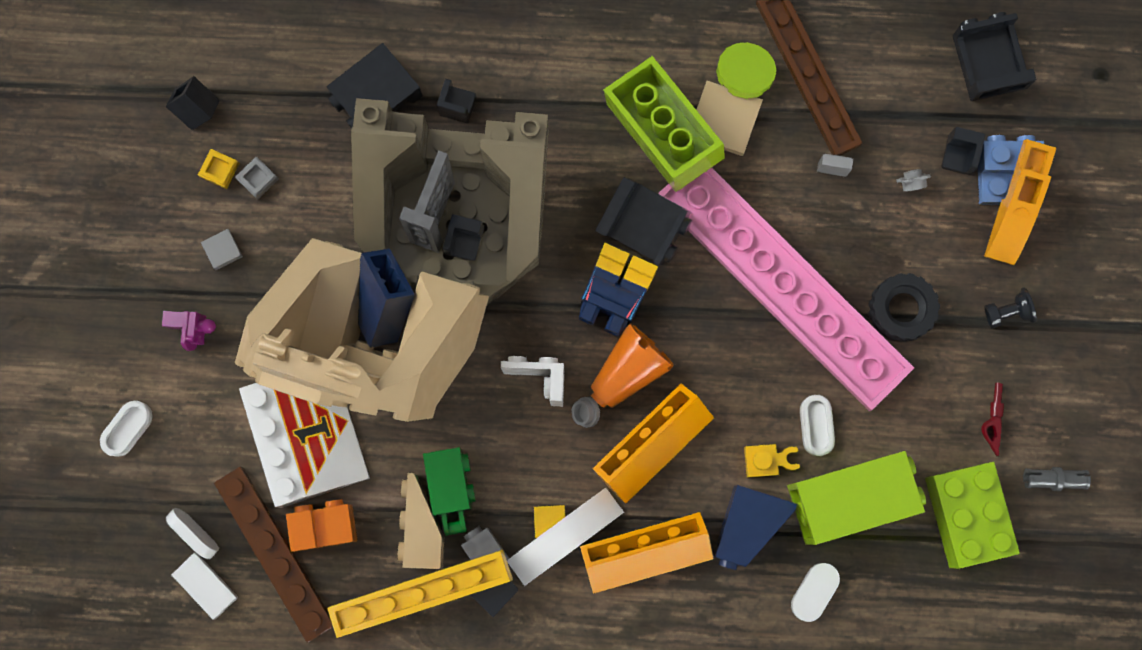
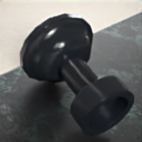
[984,287,1037,328]

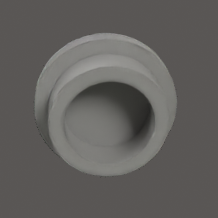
[572,397,600,428]

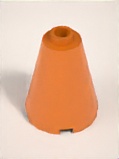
[591,324,674,408]

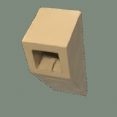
[398,473,445,569]

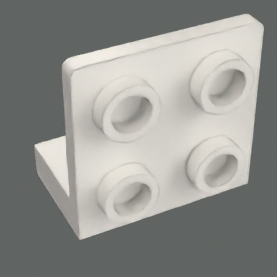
[501,356,564,407]

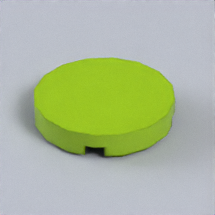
[716,42,776,99]

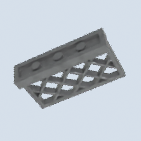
[399,150,455,253]

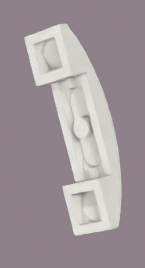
[507,488,624,586]

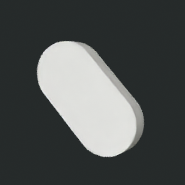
[800,395,835,456]
[100,401,153,457]
[166,508,219,559]
[791,563,840,622]

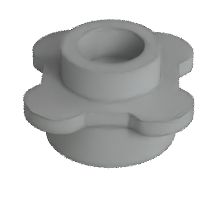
[896,169,931,191]

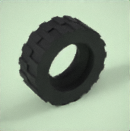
[868,273,940,342]

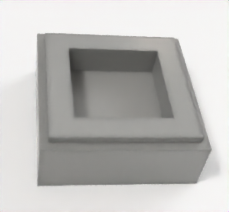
[817,154,853,177]
[235,157,279,200]
[201,229,243,270]

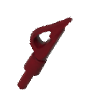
[981,383,1004,457]

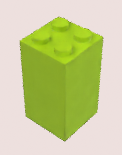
[787,451,926,545]

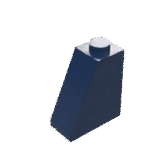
[358,248,415,348]
[713,485,797,570]

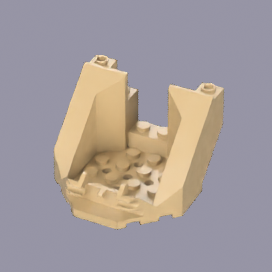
[235,238,489,422]

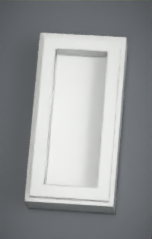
[171,553,238,620]

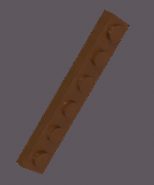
[756,0,862,156]
[214,467,333,643]

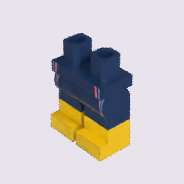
[579,243,658,337]

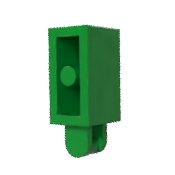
[423,447,476,536]

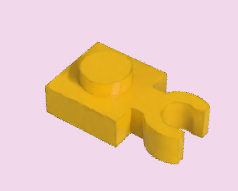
[744,444,800,478]

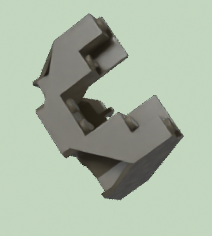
[351,98,549,308]

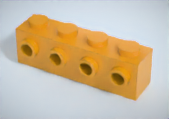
[592,383,714,504]
[580,512,713,594]

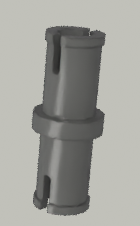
[1023,467,1091,491]

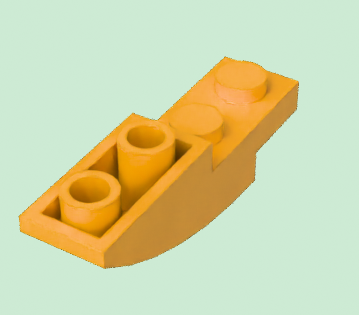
[984,139,1056,265]

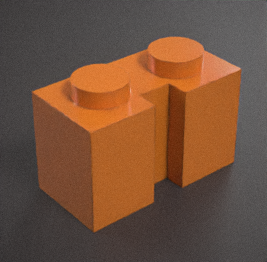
[286,499,357,552]

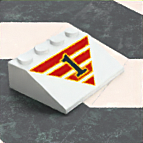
[239,383,370,508]

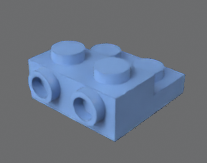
[978,135,1044,205]

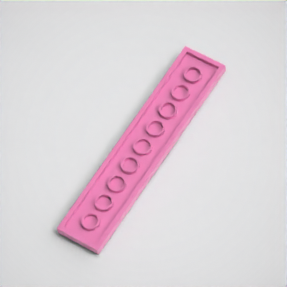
[658,168,914,411]

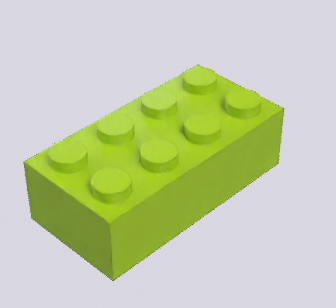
[603,56,725,192]

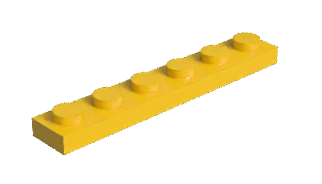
[327,549,513,638]

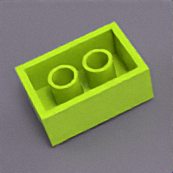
[925,462,1020,569]

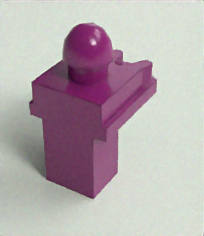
[162,311,216,351]

